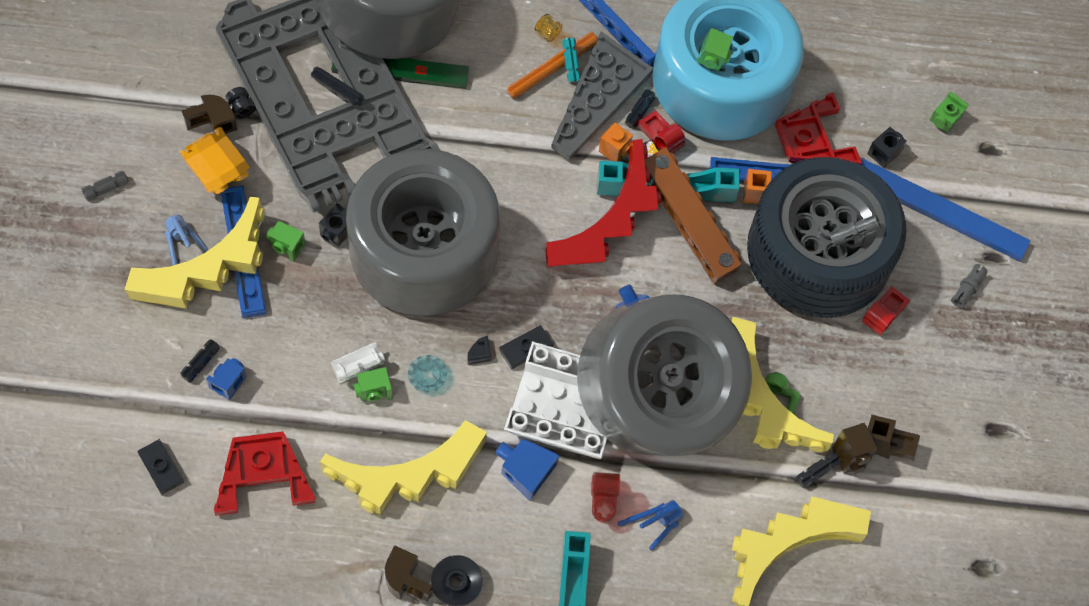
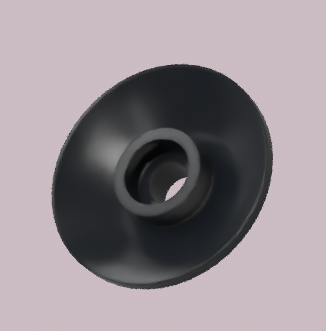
[431,555,483,606]

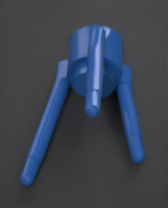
[617,500,683,550]

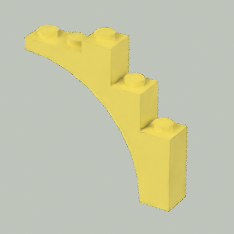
[125,197,265,309]
[731,317,834,452]
[320,420,487,515]
[731,496,871,606]

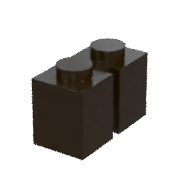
[832,422,877,474]

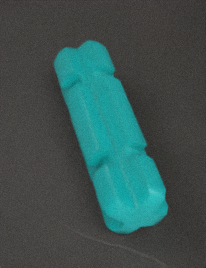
[562,37,581,82]

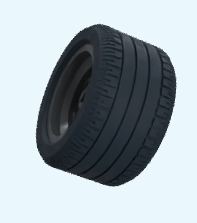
[747,157,906,318]

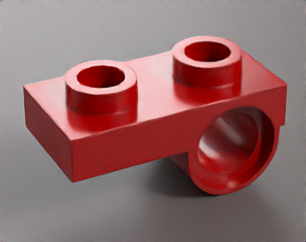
[638,110,685,153]
[862,286,911,336]

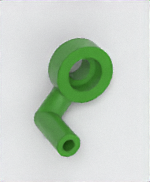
[765,372,801,415]

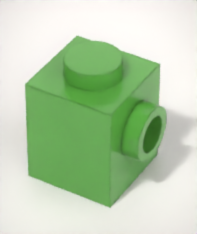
[697,28,733,71]

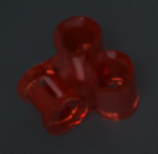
[591,472,620,522]

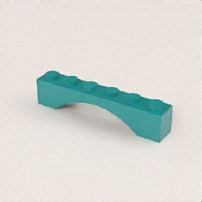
[597,161,739,203]
[559,531,591,606]

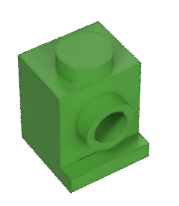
[930,92,969,133]
[266,221,305,262]
[353,367,392,401]

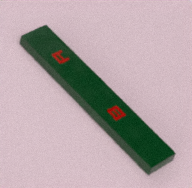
[331,58,469,89]

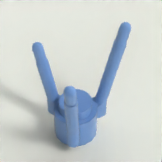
[165,215,208,266]

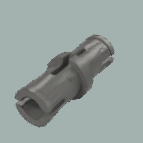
[830,214,882,247]
[951,264,988,308]

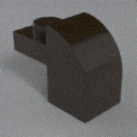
[182,94,238,134]
[868,414,920,461]
[385,545,432,602]

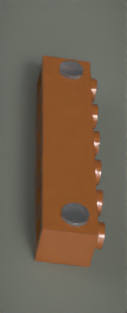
[644,147,742,284]

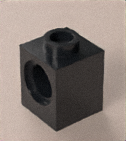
[867,127,907,168]
[319,203,348,247]

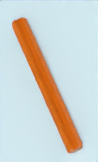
[507,32,598,99]

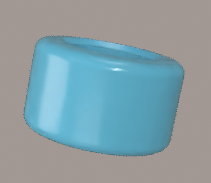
[653,0,804,141]

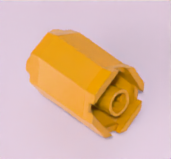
[179,127,250,194]

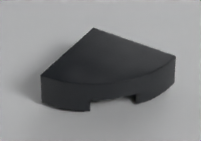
[467,336,492,365]

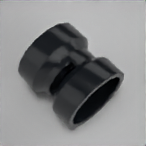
[225,87,255,119]

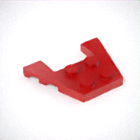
[775,92,862,166]
[214,431,316,516]

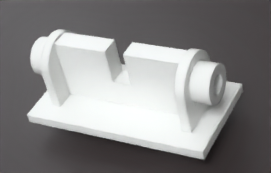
[331,342,385,384]

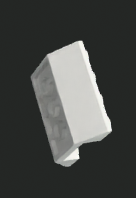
[504,342,607,459]

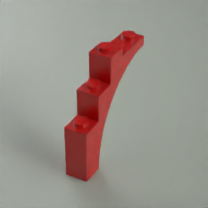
[545,139,661,267]

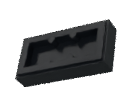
[499,325,553,370]
[137,439,184,495]

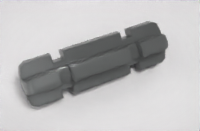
[81,171,128,200]

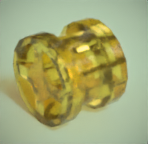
[534,14,562,42]

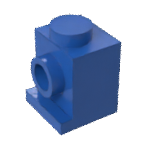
[206,358,247,401]

